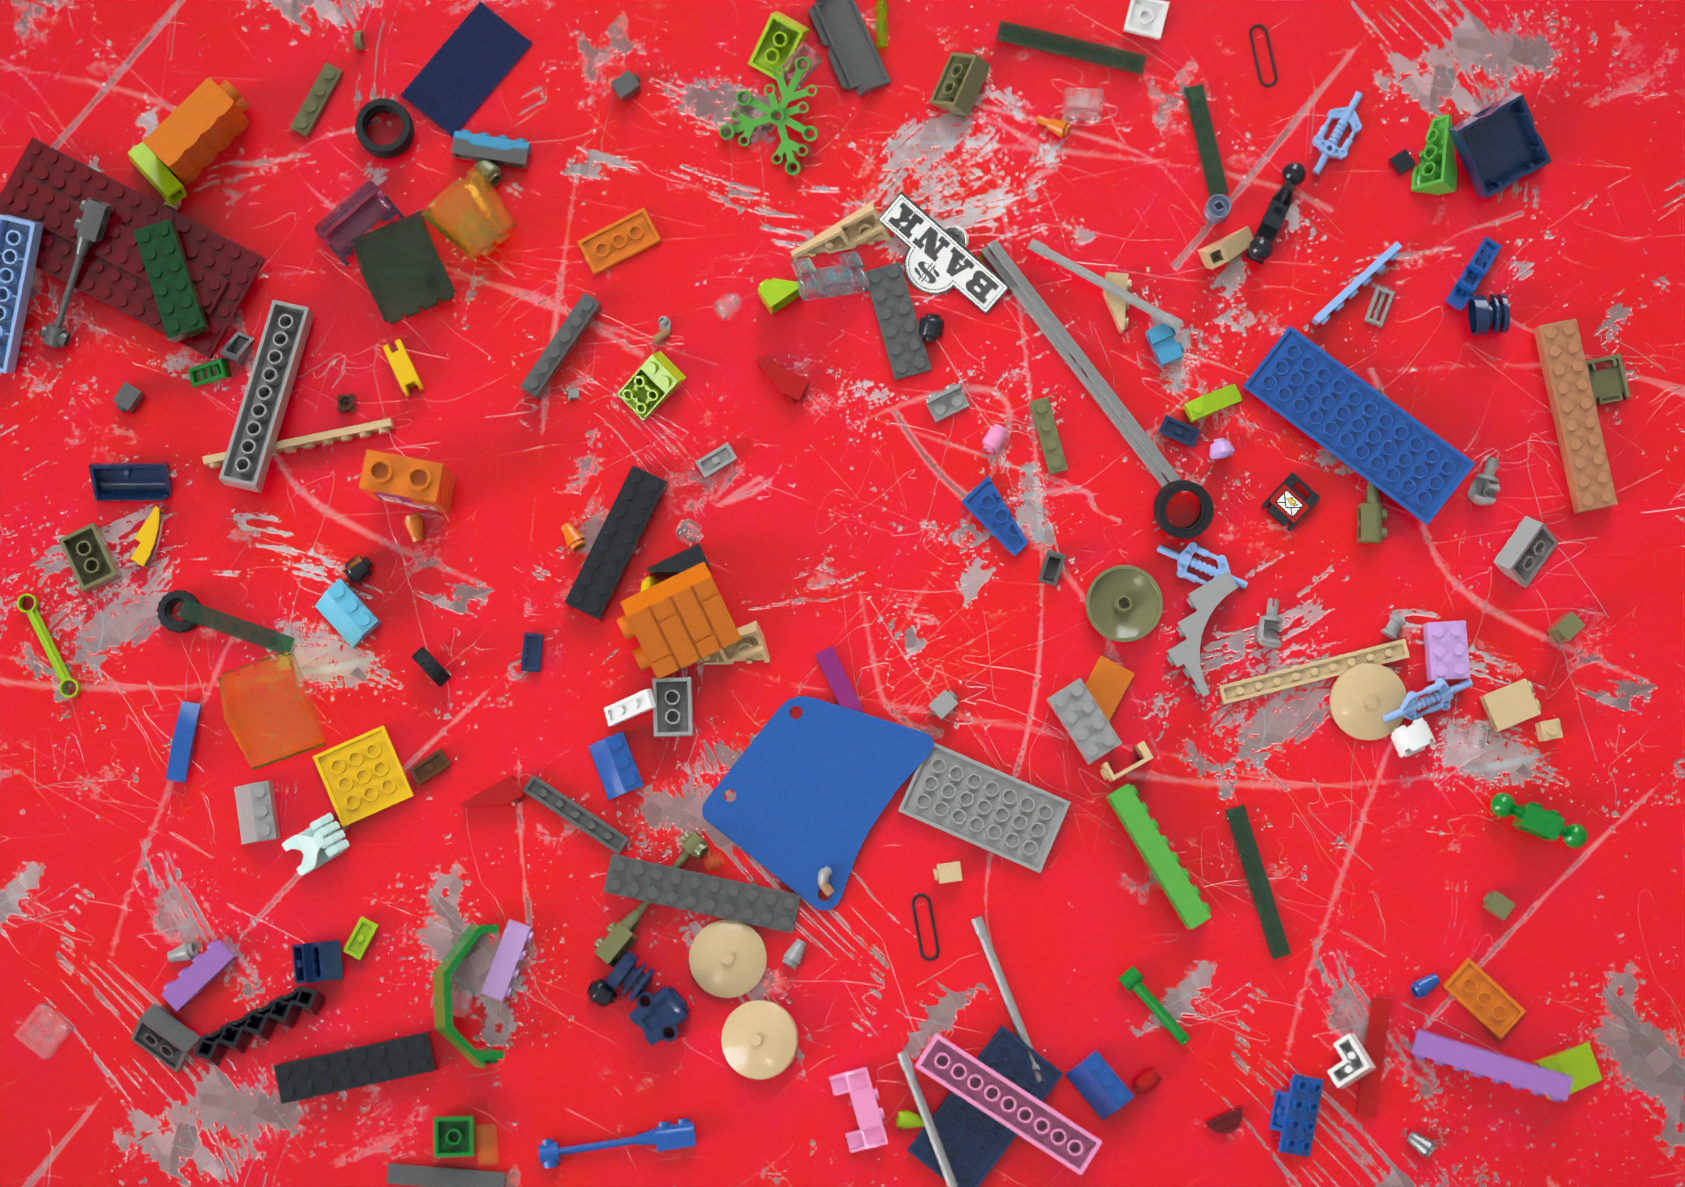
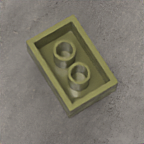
[58,523,123,593]

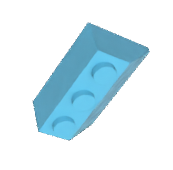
[315,579,382,649]

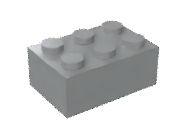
[652,677,694,738]

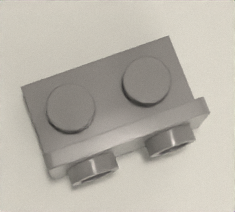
[925,383,970,423]

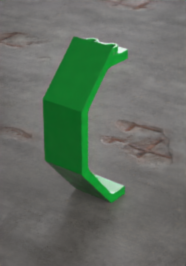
[433,924,504,1068]

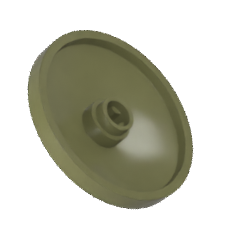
[1085,565,1163,642]

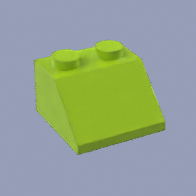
[758,278,803,314]

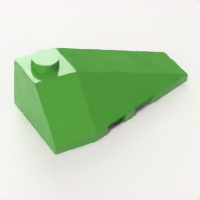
[1411,114,1457,195]

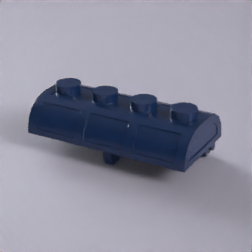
[89,462,172,501]

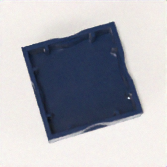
[1448,92,1552,199]

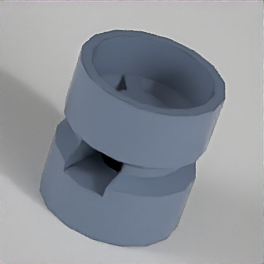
[1204,194,1231,224]

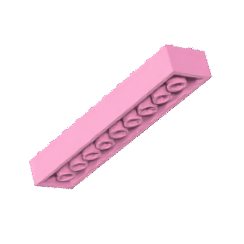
[915,1032,1102,1175]

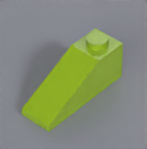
[1183,383,1243,424]

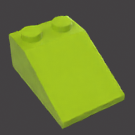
[748,11,810,79]
[1533,1042,1602,1100]

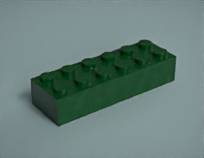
[133,219,210,343]

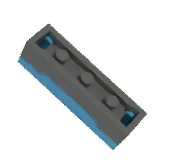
[451,129,531,169]

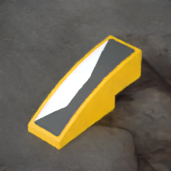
[130,506,163,569]

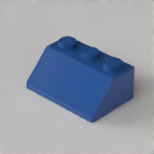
[588,731,645,800]
[1065,1049,1134,1120]

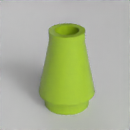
[896,1109,924,1129]

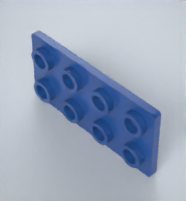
[1269,1074,1324,1157]

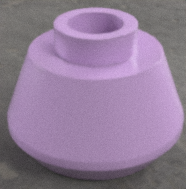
[1209,438,1235,460]

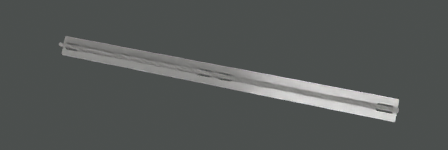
[981,239,1181,488]

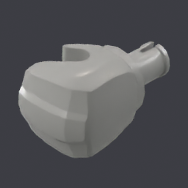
[1467,457,1500,506]
[1256,598,1283,648]

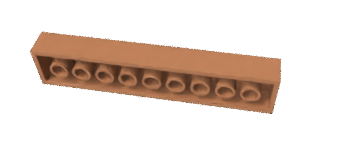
[1533,318,1618,515]

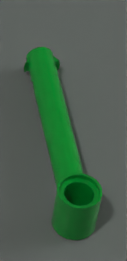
[1118,966,1190,1045]

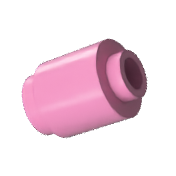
[982,424,1008,454]

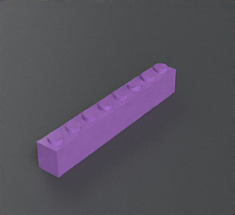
[1411,1029,1573,1103]

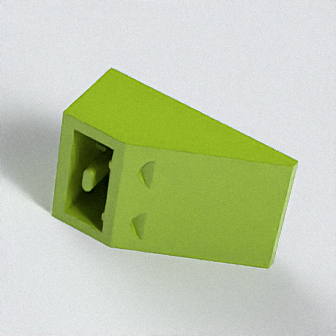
[617,351,687,421]

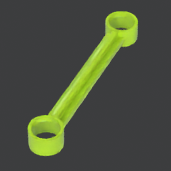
[17,594,81,698]

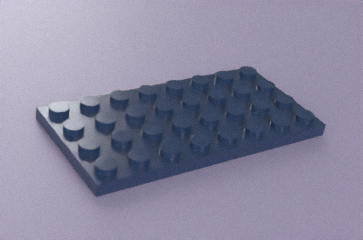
[907,1025,1064,1187]

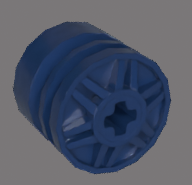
[1468,293,1510,336]
[605,950,656,1002]

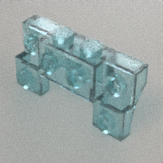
[791,251,871,301]

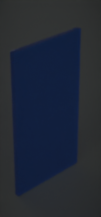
[401,1,532,137]

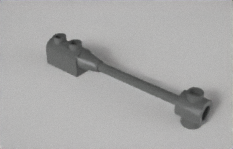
[40,197,113,348]

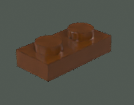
[408,748,452,786]

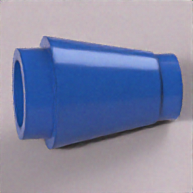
[1410,973,1440,999]

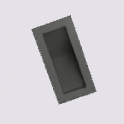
[220,332,254,366]
[1038,550,1066,586]

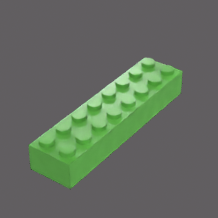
[1105,783,1212,930]

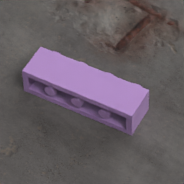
[481,919,534,1001]

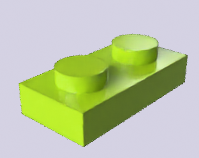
[343,916,379,960]

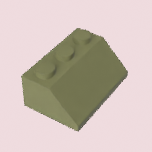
[929,52,991,116]

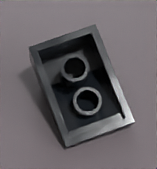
[647,543,710,576]

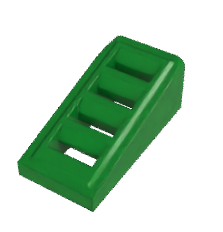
[188,358,232,388]

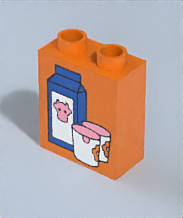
[359,449,456,514]

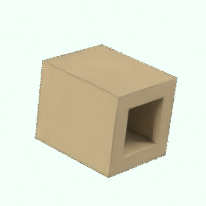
[1535,718,1563,742]
[933,861,963,884]

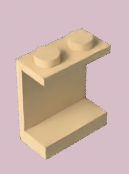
[1479,678,1541,732]
[1099,741,1154,782]

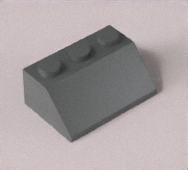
[130,1004,201,1073]

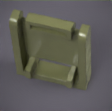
[1586,354,1630,405]

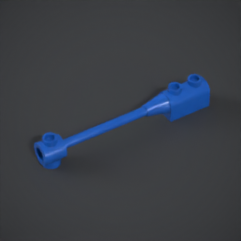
[538,1118,697,1168]

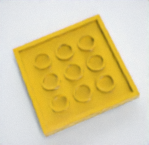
[312,725,415,827]

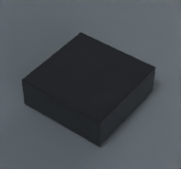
[1389,149,1416,176]

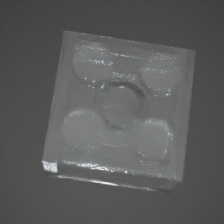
[1062,88,1104,124]
[14,1003,75,1060]

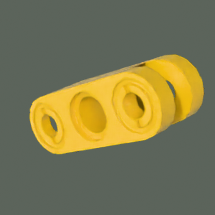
[383,338,424,397]

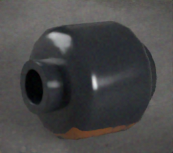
[343,555,373,583]

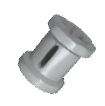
[1381,614,1405,640]

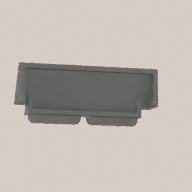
[808,0,891,97]

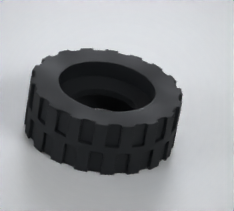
[157,590,202,633]
[411,646,451,687]

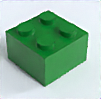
[433,1115,476,1158]

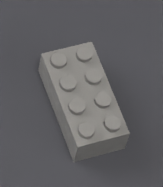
[1046,678,1122,764]

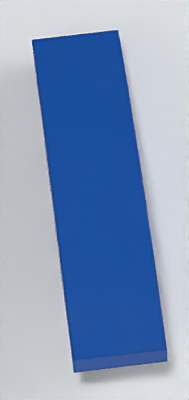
[1445,236,1502,311]
[166,701,202,783]

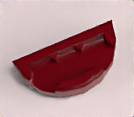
[1205,1106,1243,1134]

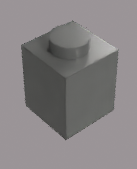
[610,70,641,103]
[113,381,145,413]

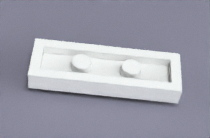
[604,689,656,726]

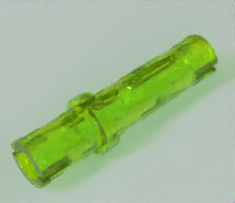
[874,0,889,48]

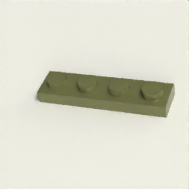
[290,62,343,138]
[1029,397,1068,475]

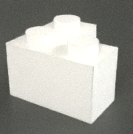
[1327,1033,1376,1089]

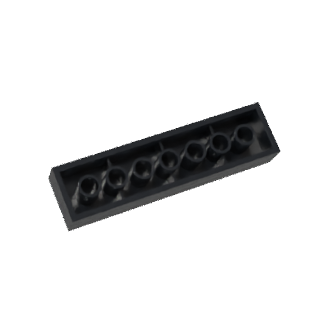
[564,465,668,621]
[274,1031,438,1104]

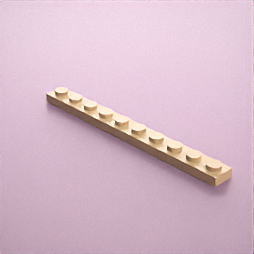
[202,418,395,469]
[1218,639,1410,705]

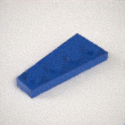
[961,475,1028,557]

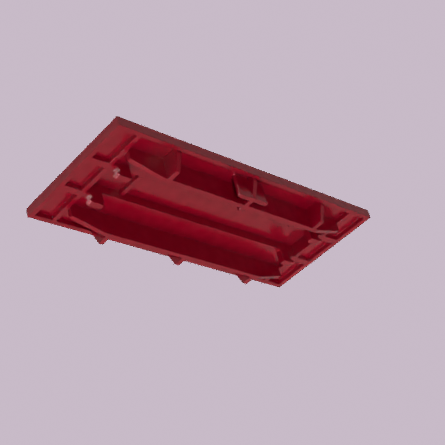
[0,137,266,359]

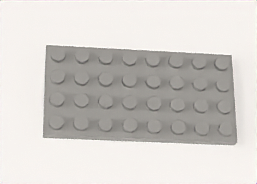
[898,743,1071,873]

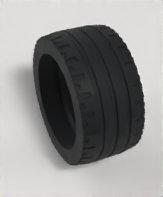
[355,98,414,159]
[1153,480,1214,539]

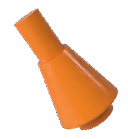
[1036,115,1071,138]

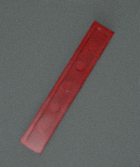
[1355,997,1391,1117]

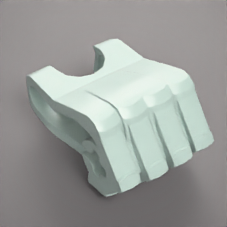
[282,813,350,876]

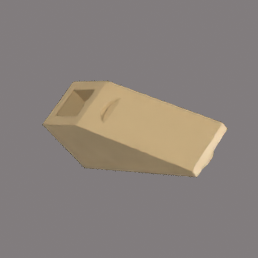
[1197,226,1253,270]
[1103,272,1131,333]

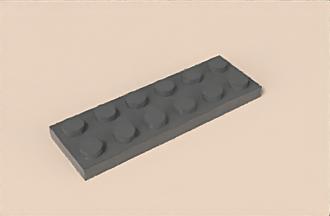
[864,262,932,381]

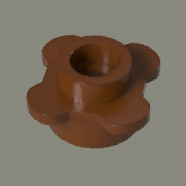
[337,394,356,413]

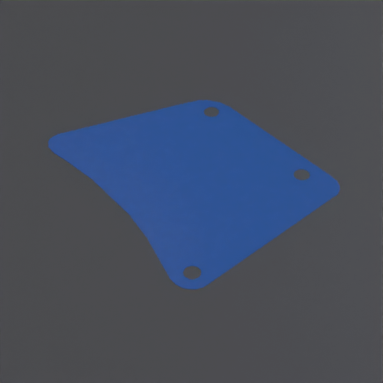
[702,696,934,911]

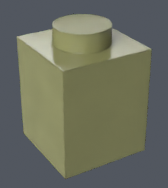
[1481,890,1516,920]

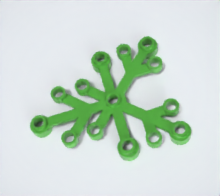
[719,57,819,175]

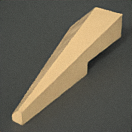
[791,201,892,261]
[688,621,770,666]

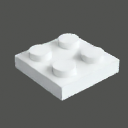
[1123,0,1169,40]

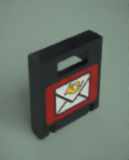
[1261,472,1321,532]

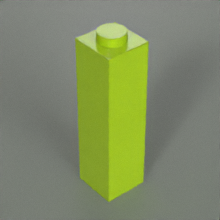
[127,142,187,206]

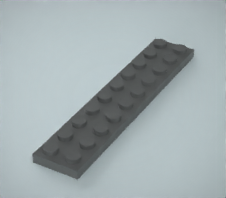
[603,854,801,933]

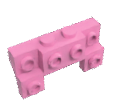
[829,1066,888,1153]

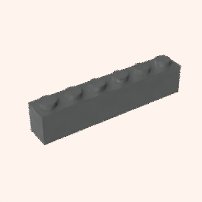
[520,293,602,400]

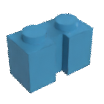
[1145,323,1184,368]

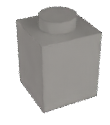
[928,689,958,720]

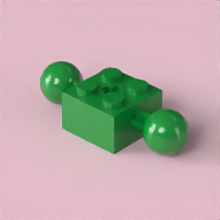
[1490,793,1588,848]

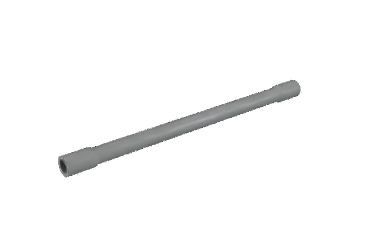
[1028,238,1183,331]
[971,916,1045,1082]
[897,1050,958,1187]

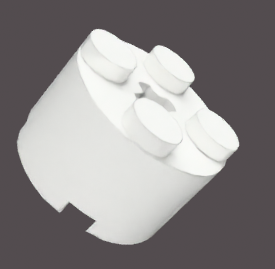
[1391,718,1436,758]

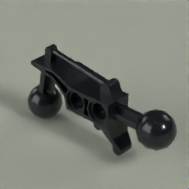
[1245,162,1306,265]

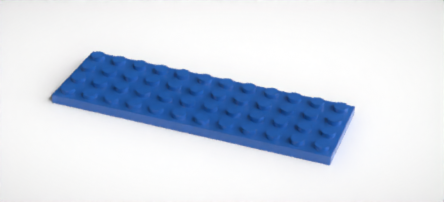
[1243,326,1476,525]

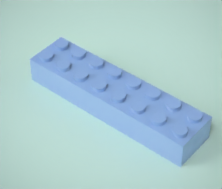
[0,214,44,373]

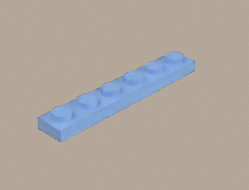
[1311,241,1402,326]

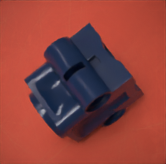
[628,985,691,1046]

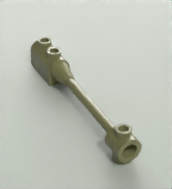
[1357,390,1387,544]
[594,831,709,967]

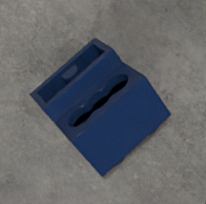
[292,940,344,984]

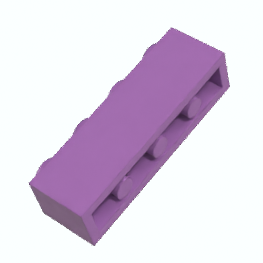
[161,940,238,1011]

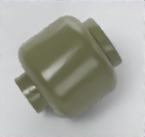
[473,159,502,187]

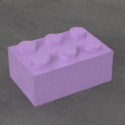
[1423,620,1470,682]

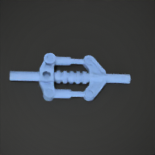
[1312,91,1363,175]
[1157,542,1248,589]
[1382,678,1473,723]

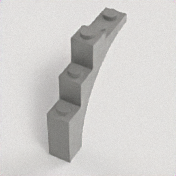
[1166,571,1238,697]

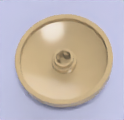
[1329,663,1407,740]
[689,920,767,998]
[721,1000,799,1079]

